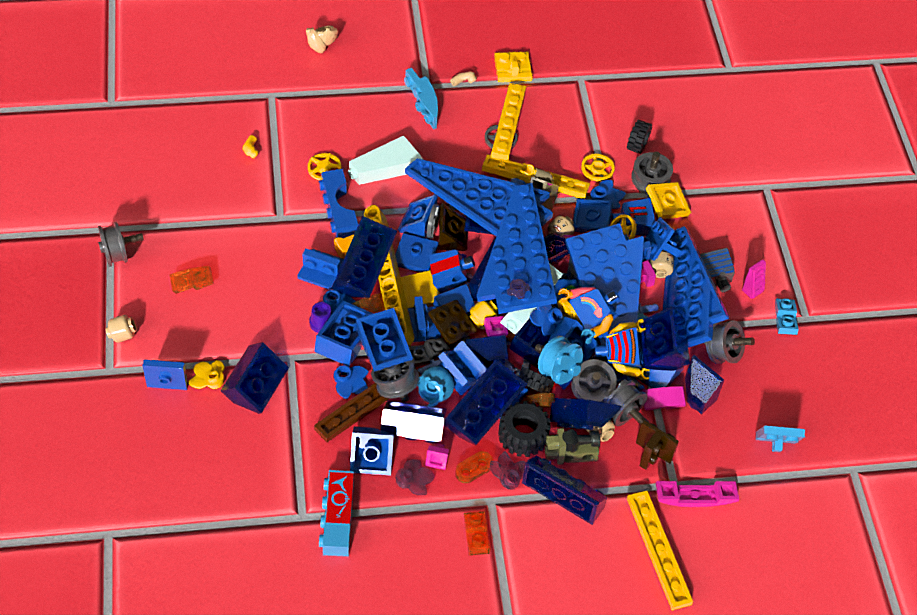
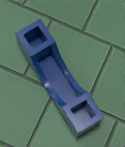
[318,169,358,239]

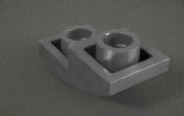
[409,337,449,368]

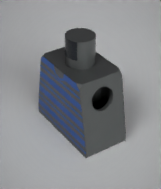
[700,248,735,292]

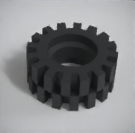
[627,120,652,154]
[516,367,555,396]

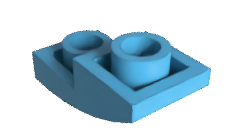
[775,298,799,335]

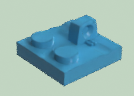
[755,426,805,452]

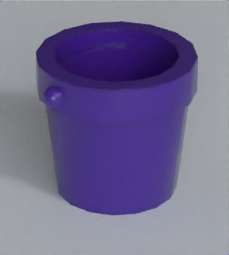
[309,302,332,333]

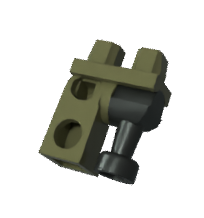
[545,428,600,465]

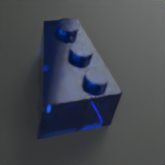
[509,304,560,368]

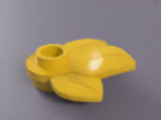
[188,360,225,389]

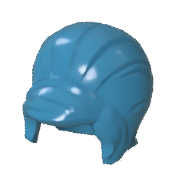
[415,366,454,408]

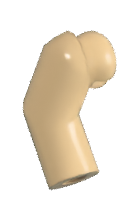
[450,71,477,86]

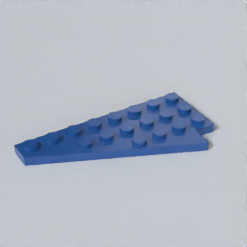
[405,158,553,237]
[477,183,557,314]
[565,223,644,383]
[659,226,729,355]

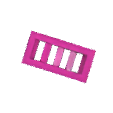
[742,260,766,299]

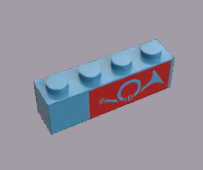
[319,470,354,556]

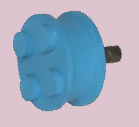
[535,336,583,384]

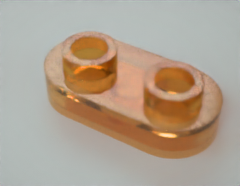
[524,393,555,407]
[455,451,493,483]

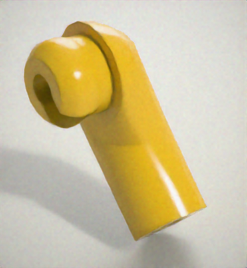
[243,135,258,158]

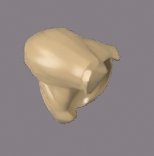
[306,26,338,53]

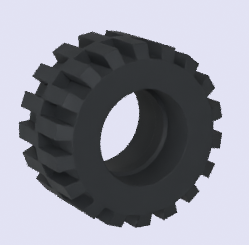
[498,401,551,457]

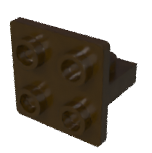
[428,300,477,349]
[636,421,679,470]

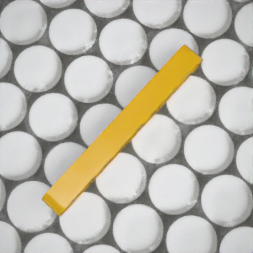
[364,205,414,346]

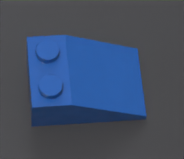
[314,301,374,367]
[356,308,413,372]
[548,316,600,390]

